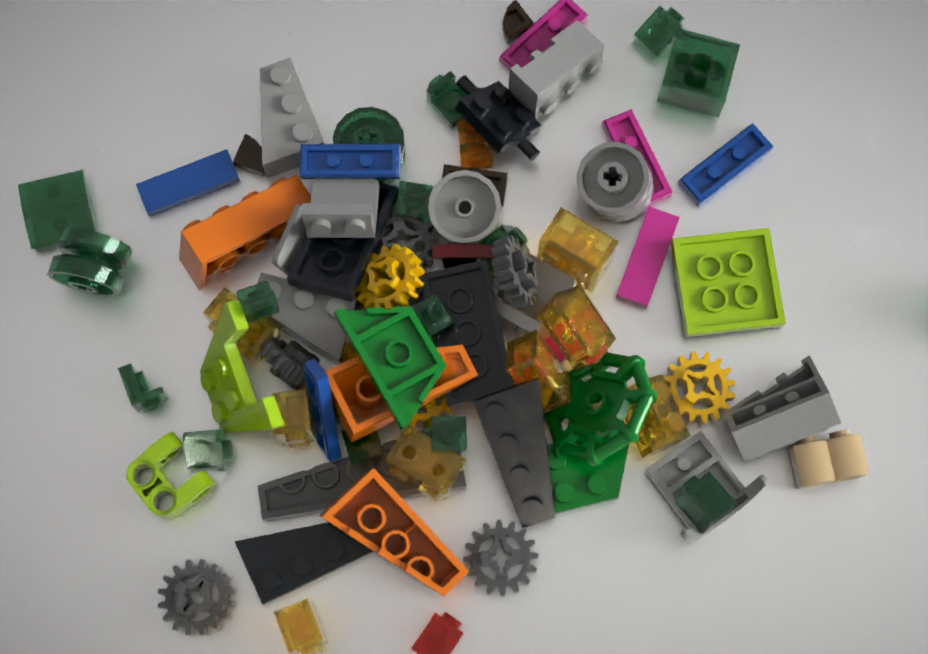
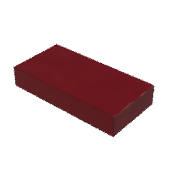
[432,244,495,260]

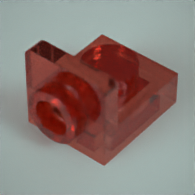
[411,612,464,654]

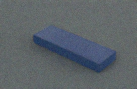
[678,123,774,207]
[300,144,401,179]
[136,149,240,216]
[303,359,342,462]

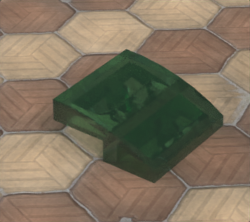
[18,170,98,249]

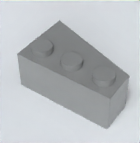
[508,20,605,118]
[260,58,324,178]
[251,272,360,365]
[723,355,841,462]

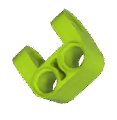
[126,432,216,520]

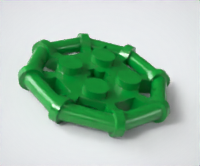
[544,349,657,466]

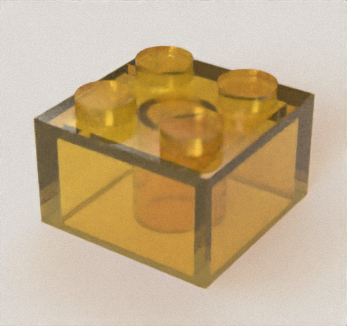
[537,207,619,292]

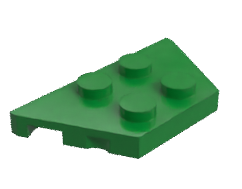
[334,306,447,430]
[548,431,629,514]

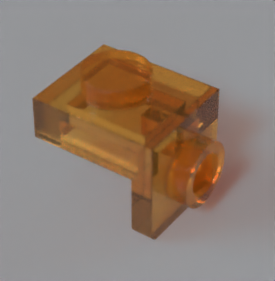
[457,120,493,169]

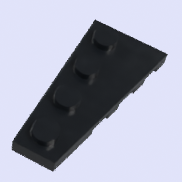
[473,376,556,528]
[234,522,374,605]

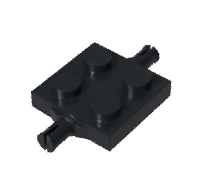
[455,75,542,161]

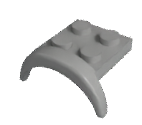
[646,431,768,542]

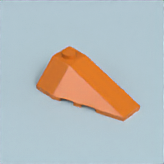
[325,345,478,442]

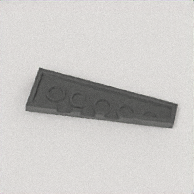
[258,420,466,521]

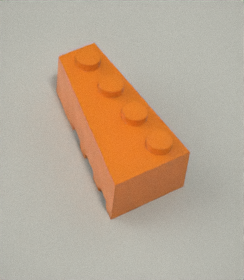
[179,174,311,290]
[319,468,469,596]

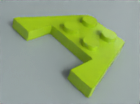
[200,300,285,433]

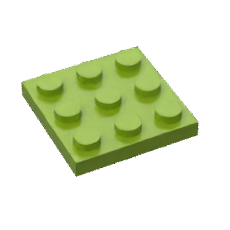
[670,228,786,338]

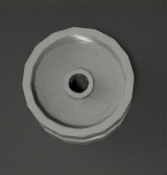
[576,141,654,222]
[428,170,502,245]

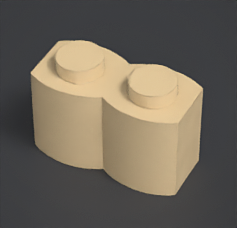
[788,429,870,489]

